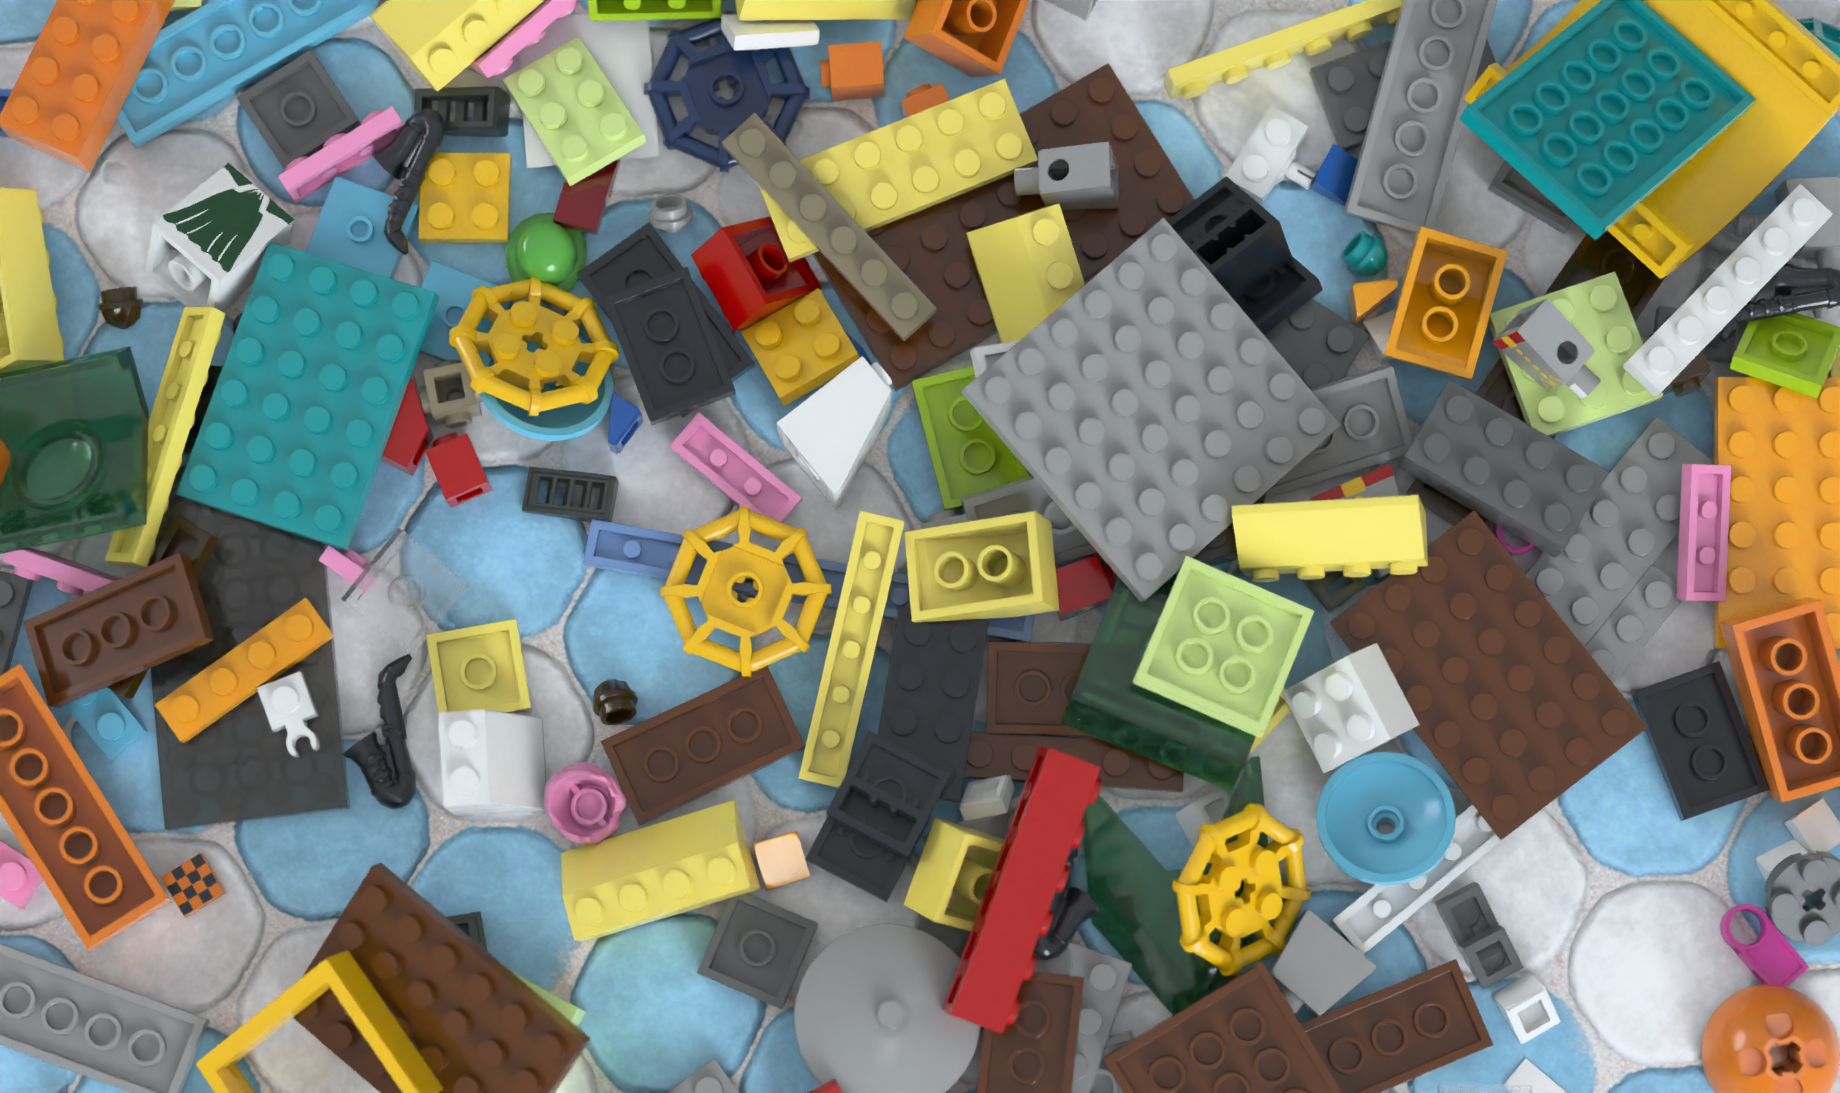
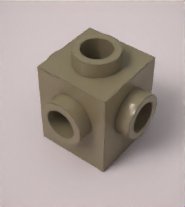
[419,360,483,428]

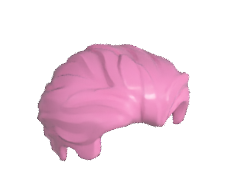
[543,762,626,845]

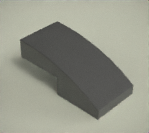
[1434,882,1524,989]

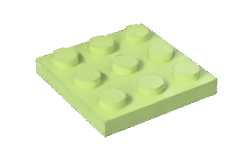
[1488,272,1664,437]
[1132,556,1314,738]

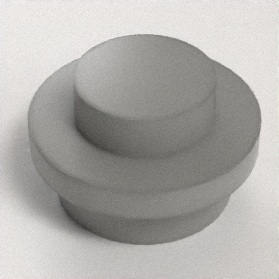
[648,194,693,233]

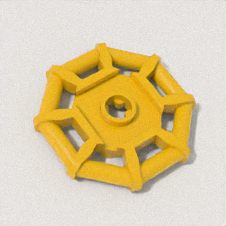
[449,277,619,416]
[660,506,832,677]
[1172,804,1312,976]

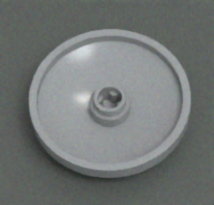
[793,924,980,1093]

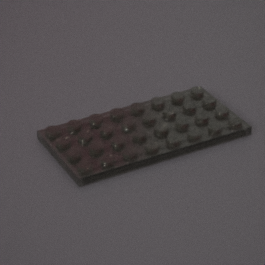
[142,465,350,831]

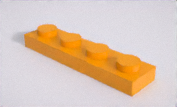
[155,597,335,743]

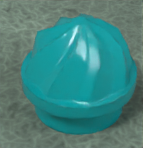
[1341,231,1388,276]

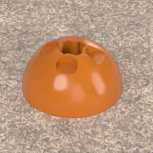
[1701,984,1840,1093]

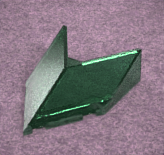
[1080,756,1268,1014]

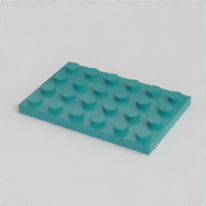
[1459,0,1756,240]
[176,242,439,551]

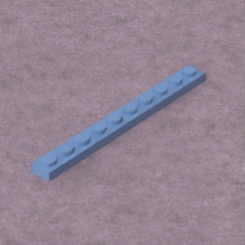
[583,519,1035,641]

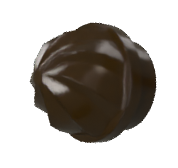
[98,286,144,329]
[592,679,638,725]

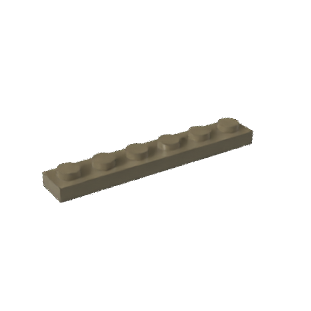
[721,113,937,341]

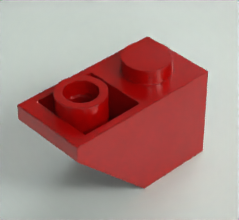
[381,374,434,476]

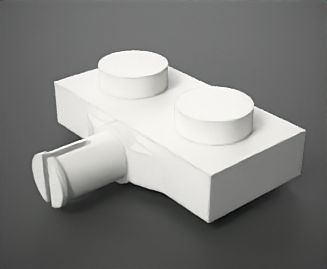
[1224,105,1317,204]

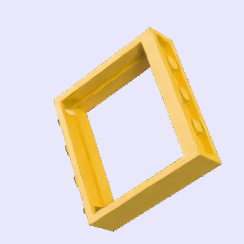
[195,950,444,1093]

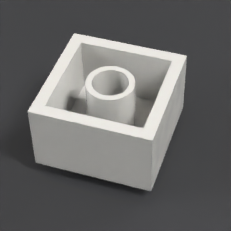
[1282,643,1420,773]

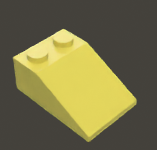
[904,511,1059,623]
[903,818,1004,931]

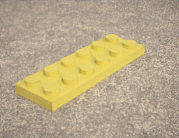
[758,79,1038,263]

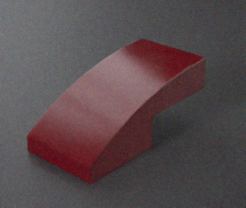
[553,160,621,235]

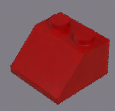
[691,216,823,331]

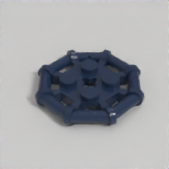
[643,11,810,172]

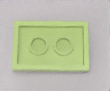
[502,36,646,186]

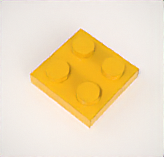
[418,153,512,244]
[741,288,860,406]

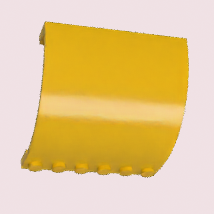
[1463,0,1840,279]

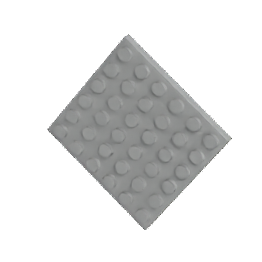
[961,218,1341,602]

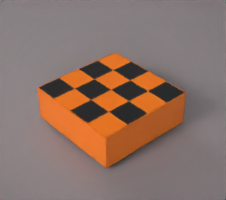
[161,853,226,917]

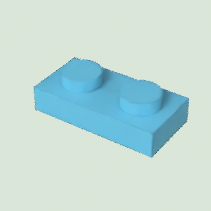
[65,687,148,761]

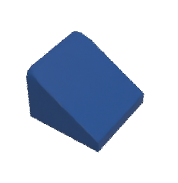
[1310,144,1358,206]
[608,392,643,454]

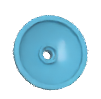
[480,336,614,441]
[1316,752,1456,885]

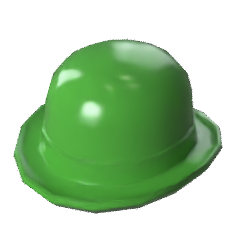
[506,212,587,292]

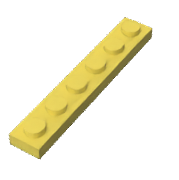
[1164,0,1403,99]
[105,307,226,568]
[798,511,905,788]

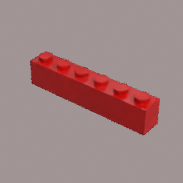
[942,746,1102,1034]

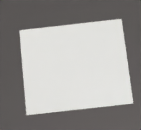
[519,13,659,168]

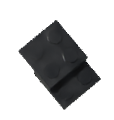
[1167,176,1323,335]
[805,731,951,903]

